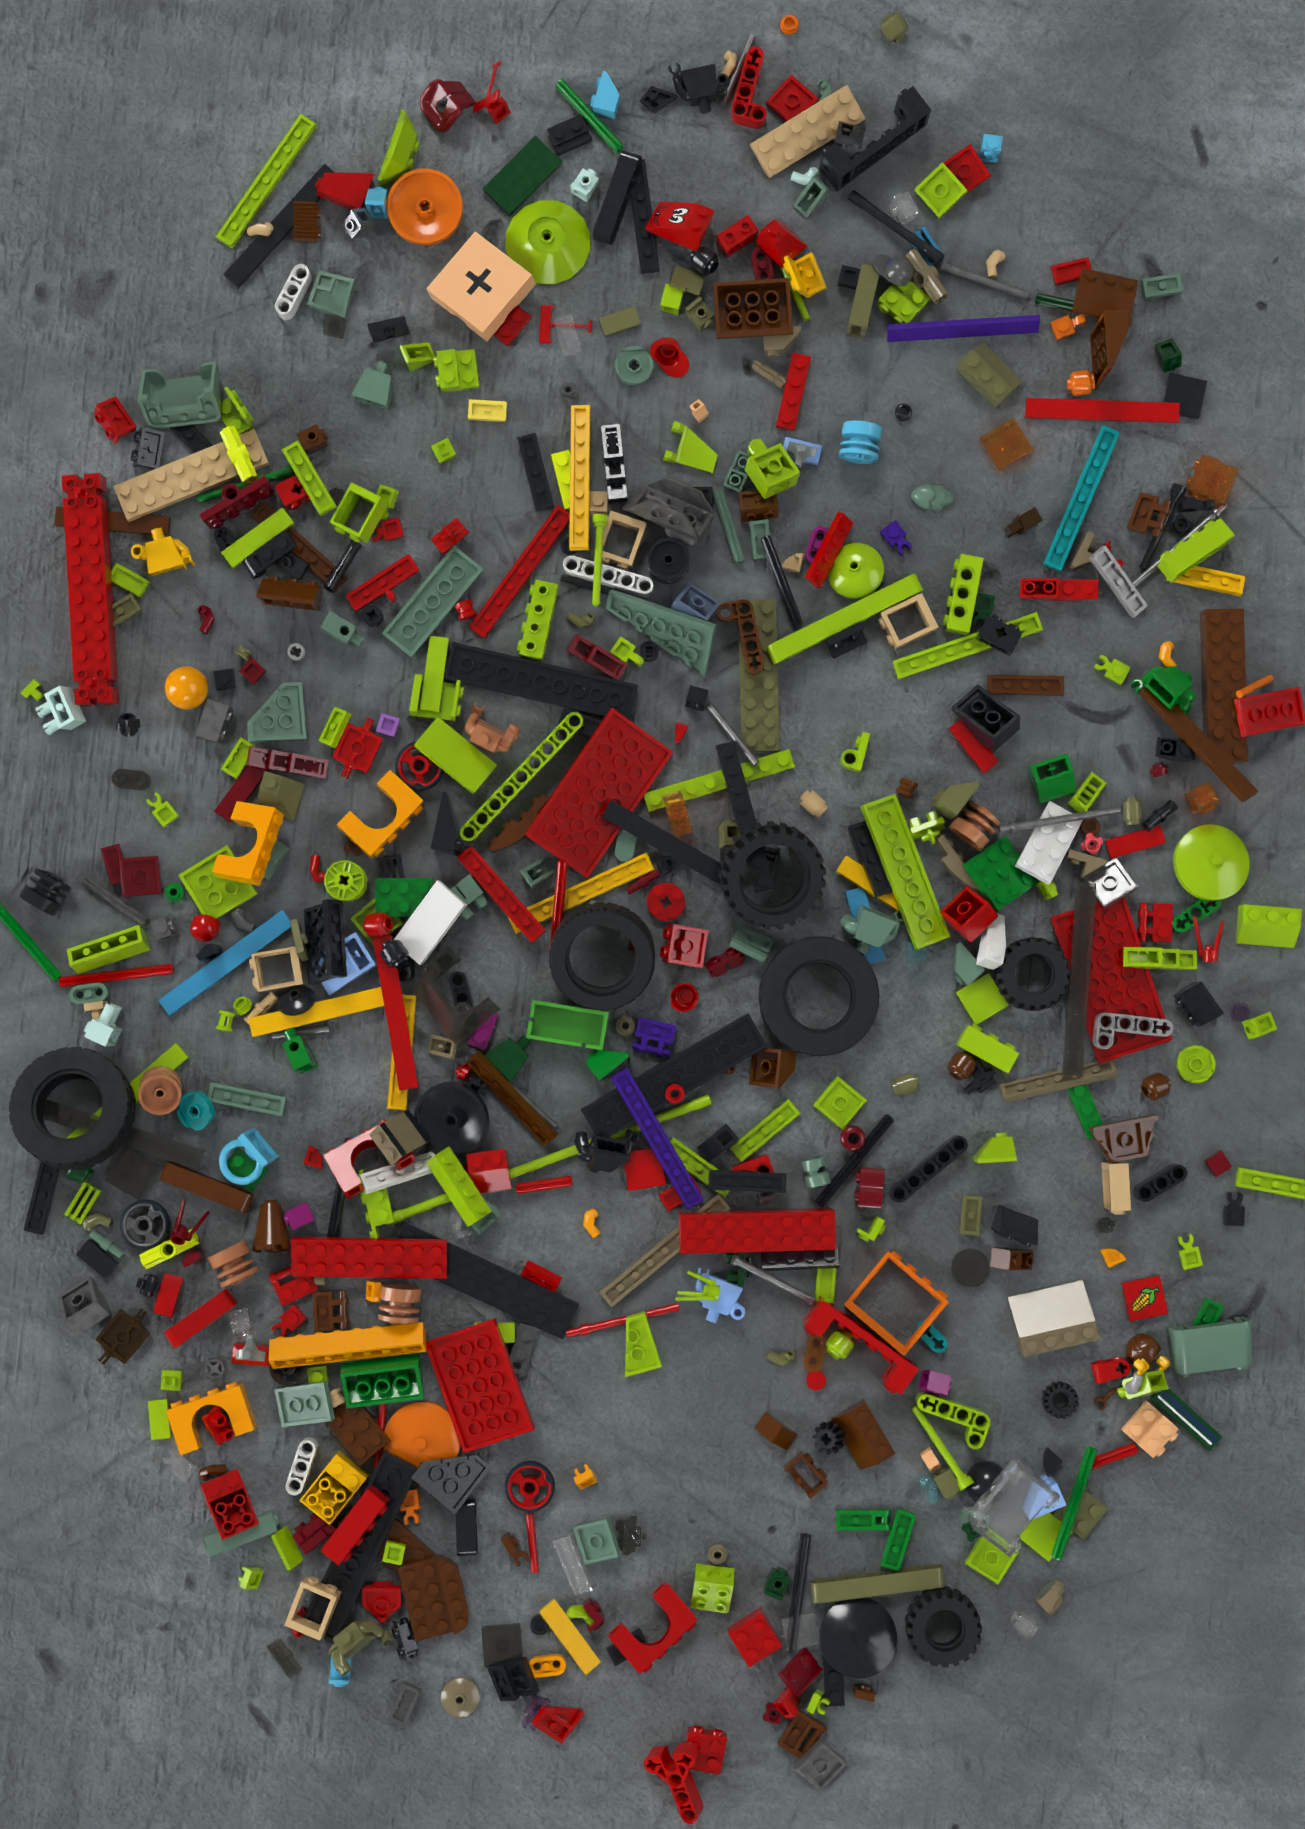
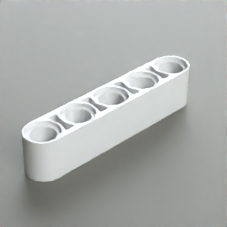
[563,556,654,597]

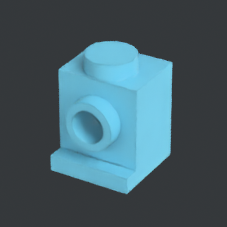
[979,134,1003,163]

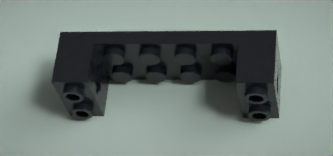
[819,86,931,192]

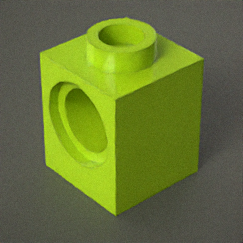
[660,283,684,315]

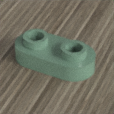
[69,983,109,1004]

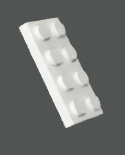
[1015,801,1083,885]

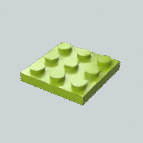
[178,845,258,919]

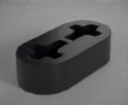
[214,527,236,558]

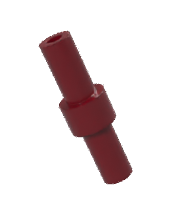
[626,869,661,895]

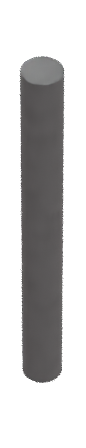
[720,34,756,106]
[707,704,760,766]

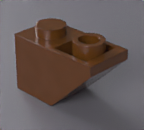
[990,1247,1034,1270]

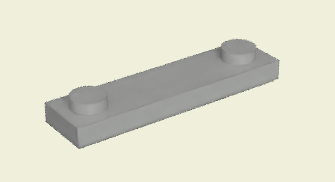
[1089,545,1148,618]

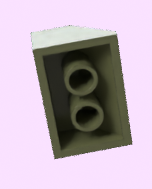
[956,342,1023,409]
[931,782,980,821]

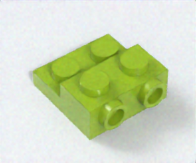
[877,281,931,324]
[433,349,480,393]

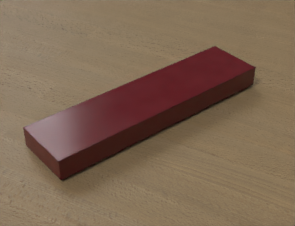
[214,766,269,823]

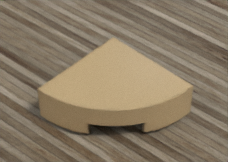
[782,553,804,573]

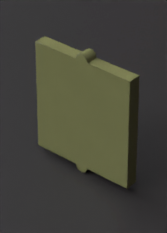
[669,265,706,296]

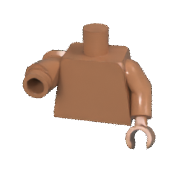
[465,702,521,753]

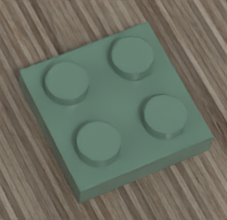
[573,1517,621,1565]

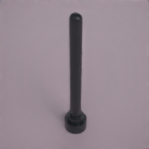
[1140,483,1187,570]

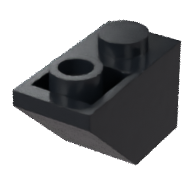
[1155,737,1195,762]
[696,1123,739,1162]

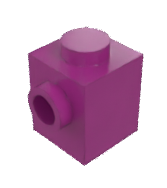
[283,1201,314,1230]
[918,1370,951,1396]

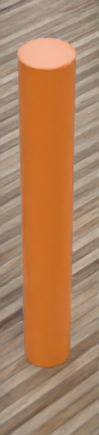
[1236,675,1274,698]

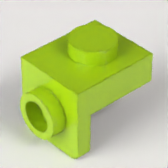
[856,1215,886,1242]

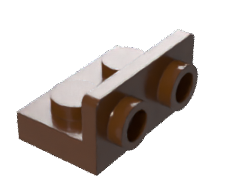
[738,490,779,522]

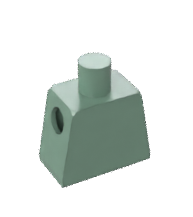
[352,361,393,411]
[320,611,365,647]

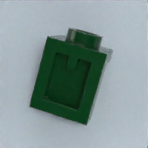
[1155,338,1182,373]

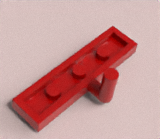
[345,554,420,613]

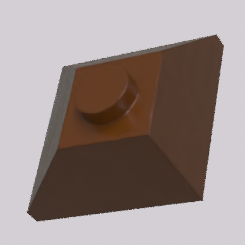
[749,1048,797,1089]

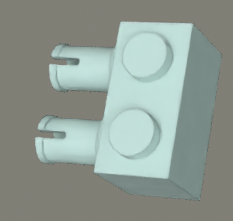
[36,686,86,735]
[84,1003,122,1047]

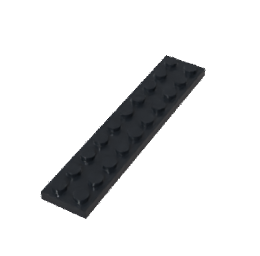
[444,642,638,720]
[581,1013,768,1138]
[397,1222,579,1339]
[304,1450,417,1644]

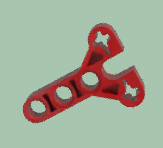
[643,1742,703,1824]

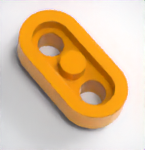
[529,1654,566,1678]

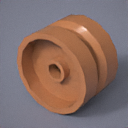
[138,1066,182,1115]

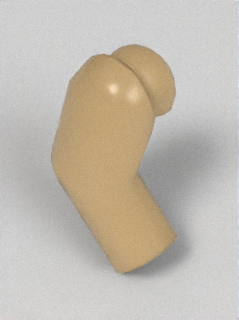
[721,50,737,78]
[247,222,274,236]
[986,250,1005,278]

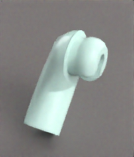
[790,167,819,186]

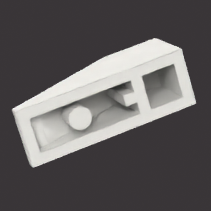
[976,914,1006,970]

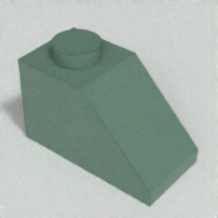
[953,941,985,986]

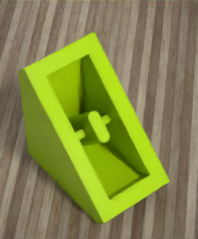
[400,342,435,372]

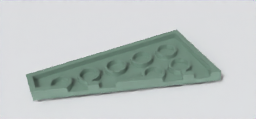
[606,589,717,677]

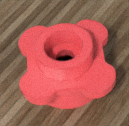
[1080,833,1103,855]

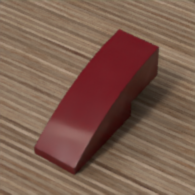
[565,634,628,680]

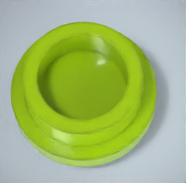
[233,997,252,1015]

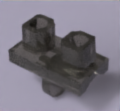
[615,1515,647,1555]

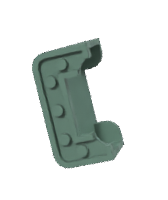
[138,361,222,429]
[1166,1316,1252,1378]

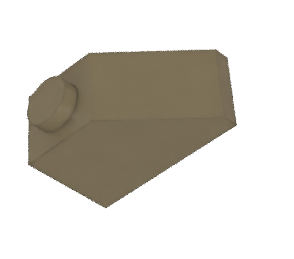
[763,326,801,358]

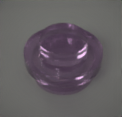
[1230,1002,1250,1021]

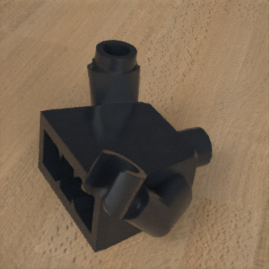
[668,62,730,114]
[574,1129,639,1173]

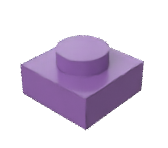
[376,713,401,738]

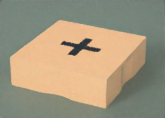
[426,232,536,341]

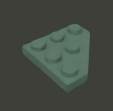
[247,682,307,742]

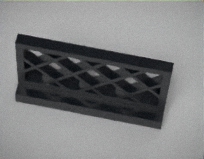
[304,899,347,985]

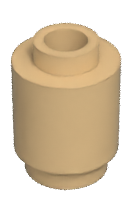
[800,790,828,818]

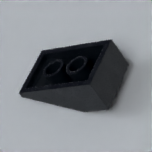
[951,684,1020,752]
[431,792,463,856]

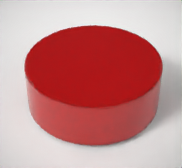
[806,1370,826,1390]

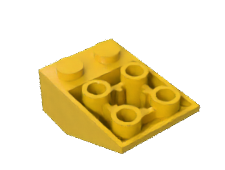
[300,1450,369,1525]

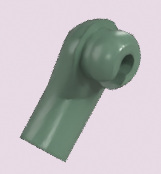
[817,79,833,102]

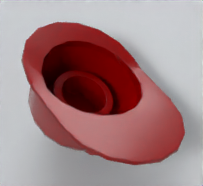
[650,337,690,378]

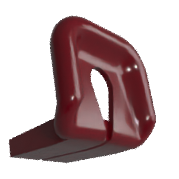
[420,79,475,133]

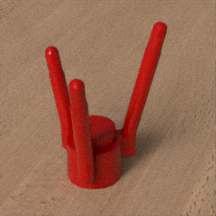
[1193,917,1224,962]

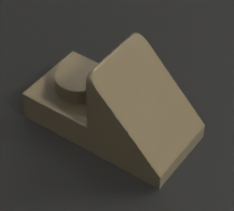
[1069,531,1095,570]
[1065,850,1107,878]

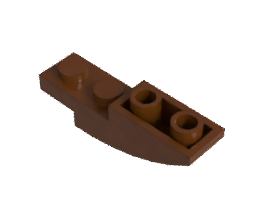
[489,794,549,852]

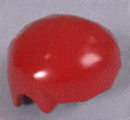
[190,914,220,942]
[670,983,699,1012]

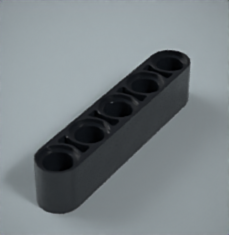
[593,150,642,245]
[889,1135,968,1203]

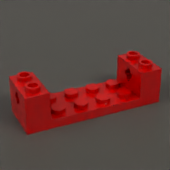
[802,1296,919,1395]

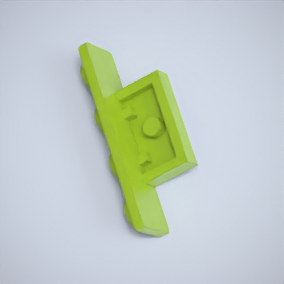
[357,1169,395,1238]

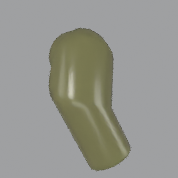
[566,611,595,628]
[766,1350,795,1366]

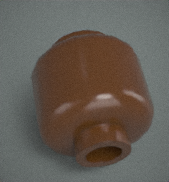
[947,1051,976,1081]
[1141,1072,1171,1101]

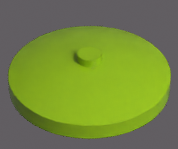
[1173,824,1250,901]

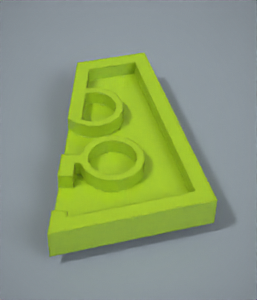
[625,1311,662,1377]

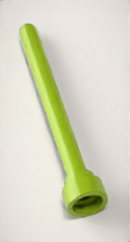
[592,514,608,607]
[912,1406,974,1491]

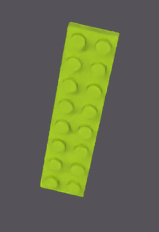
[860,794,950,950]

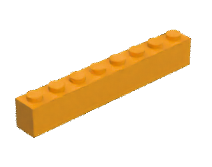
[269,1322,427,1369]

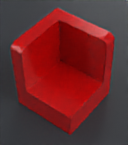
[773,1687,801,1719]

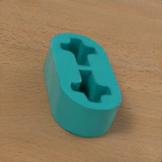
[916,1320,947,1353]

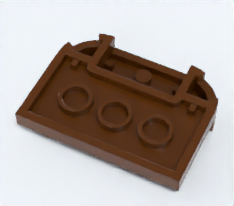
[398,1555,469,1642]

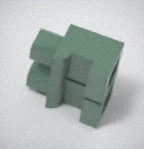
[450,874,488,921]

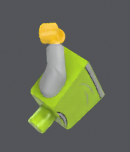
[1117,1356,1170,1400]

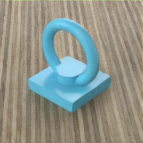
[219,1127,279,1185]

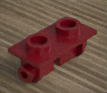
[704,947,746,978]

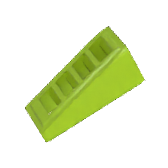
[1067,772,1107,813]

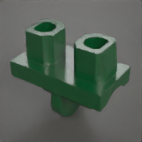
[727,1252,758,1286]

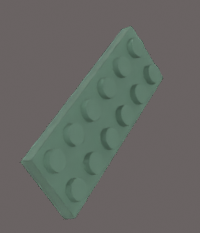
[382,546,484,658]

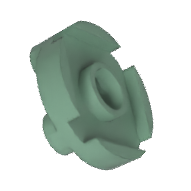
[615,346,653,386]

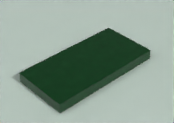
[483,135,563,216]

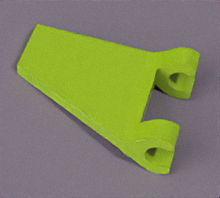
[663,421,718,474]

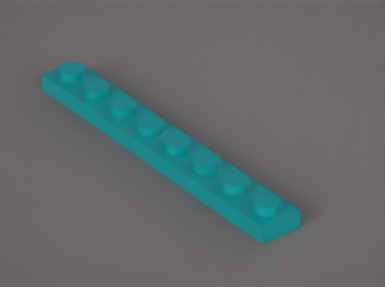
[1043,425,1120,572]

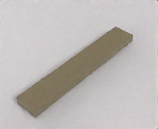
[999,1060,1117,1103]

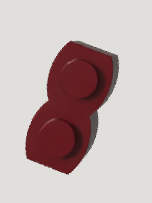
[854,1167,884,1208]

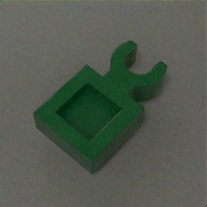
[972,592,996,626]

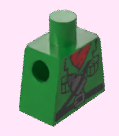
[283,1028,319,1074]

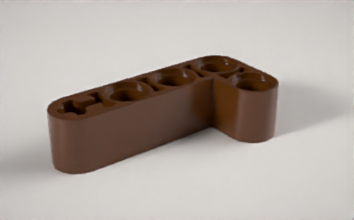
[717,599,764,676]

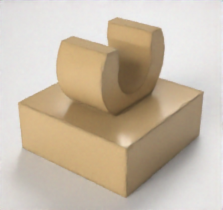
[84,1001,108,1019]

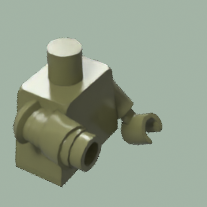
[328,1620,393,1676]

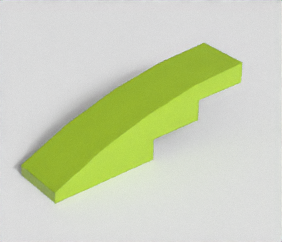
[1123,947,1197,970]

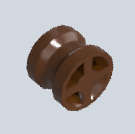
[895,778,918,799]

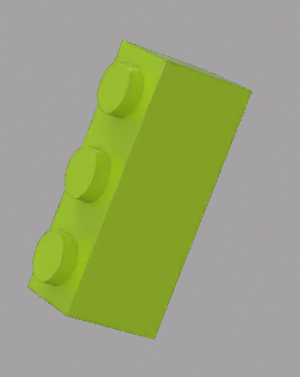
[955,1024,1020,1073]

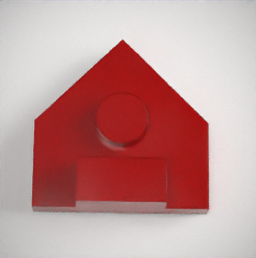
[362,1581,402,1624]

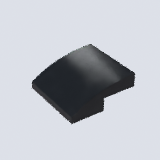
[487,1657,539,1701]

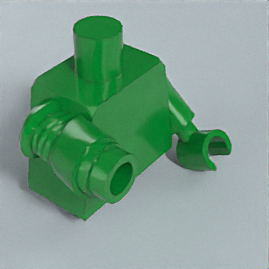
[1131,666,1196,714]

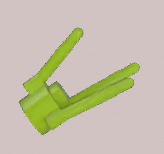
[675,1271,720,1301]

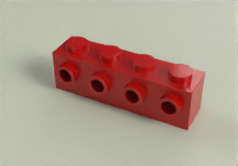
[320,1485,390,1566]

